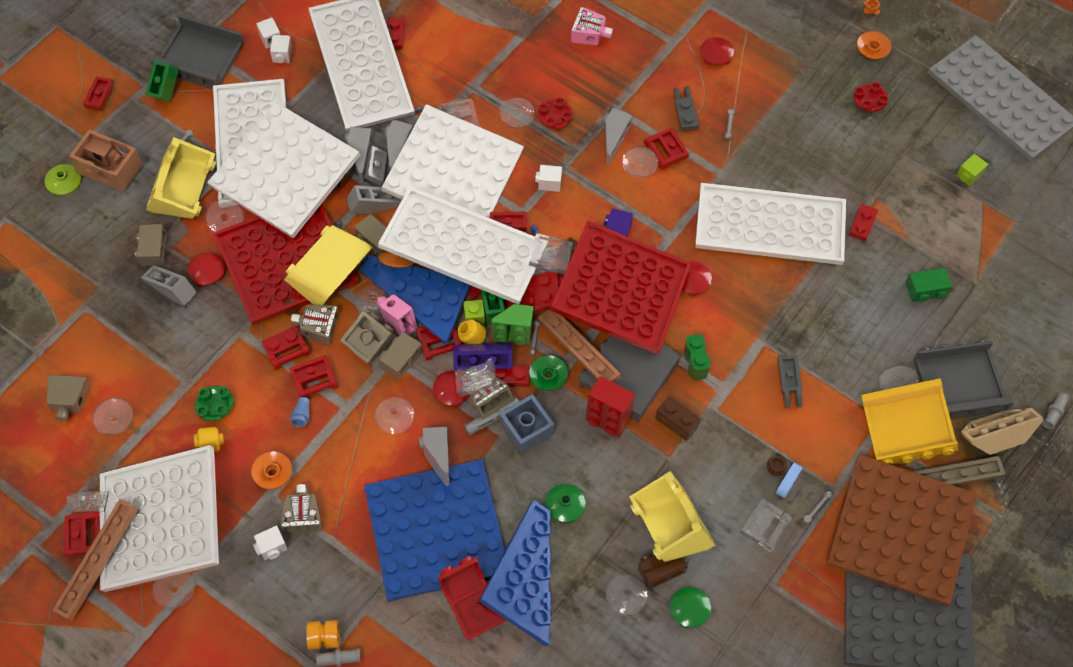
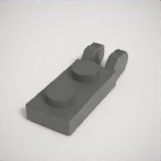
[673,86,699,131]
[777,356,802,408]

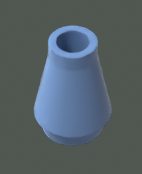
[290,397,310,428]

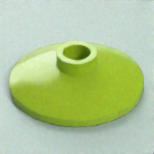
[44,164,82,195]

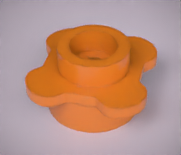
[863,0,880,15]

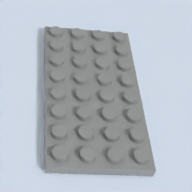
[928,35,1073,161]

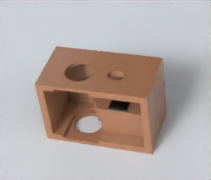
[69,129,142,192]

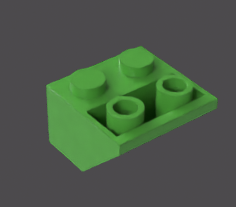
[492,304,533,345]

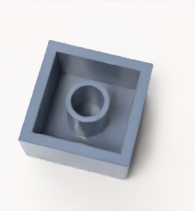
[499,394,555,454]

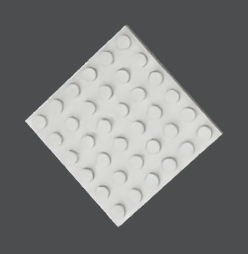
[207,102,360,238]
[381,104,524,218]
[100,445,219,592]

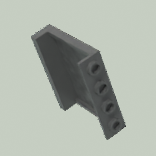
[151,15,244,90]
[578,335,680,423]
[914,340,1014,419]

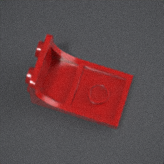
[504,269,564,314]
[437,556,505,641]

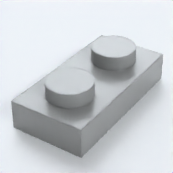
[364,145,387,185]

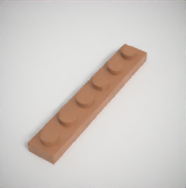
[538,310,622,383]
[52,499,139,621]

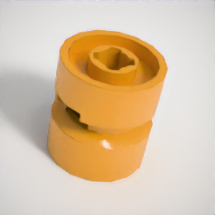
[307,620,340,650]

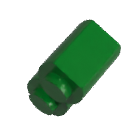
[684,334,710,380]

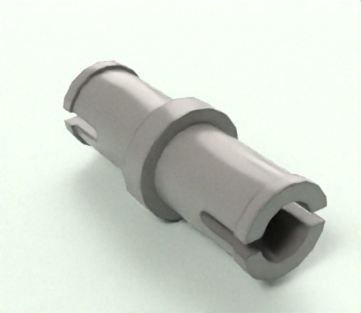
[1042,392,1070,429]
[316,648,360,667]

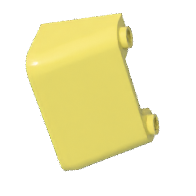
[146,137,216,219]
[284,225,372,305]
[629,471,716,562]

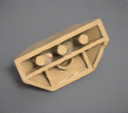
[961,408,1043,455]

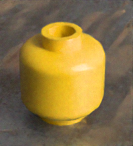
[458,319,486,344]
[194,427,224,453]

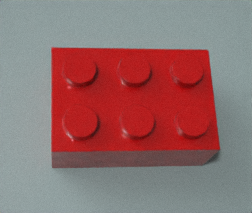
[585,376,635,438]

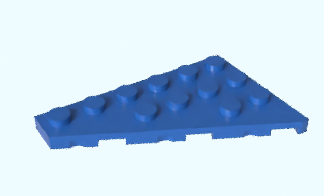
[360,255,472,345]
[478,500,551,646]

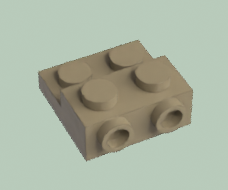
[340,310,396,365]

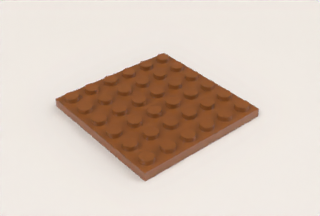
[827,454,977,607]

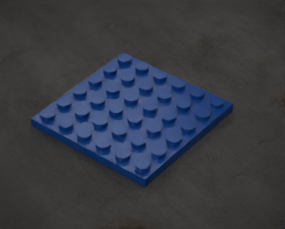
[364,459,505,602]

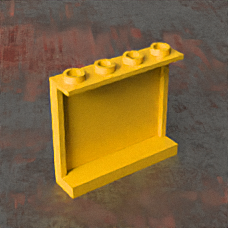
[861,378,958,465]

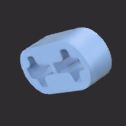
[776,462,803,499]

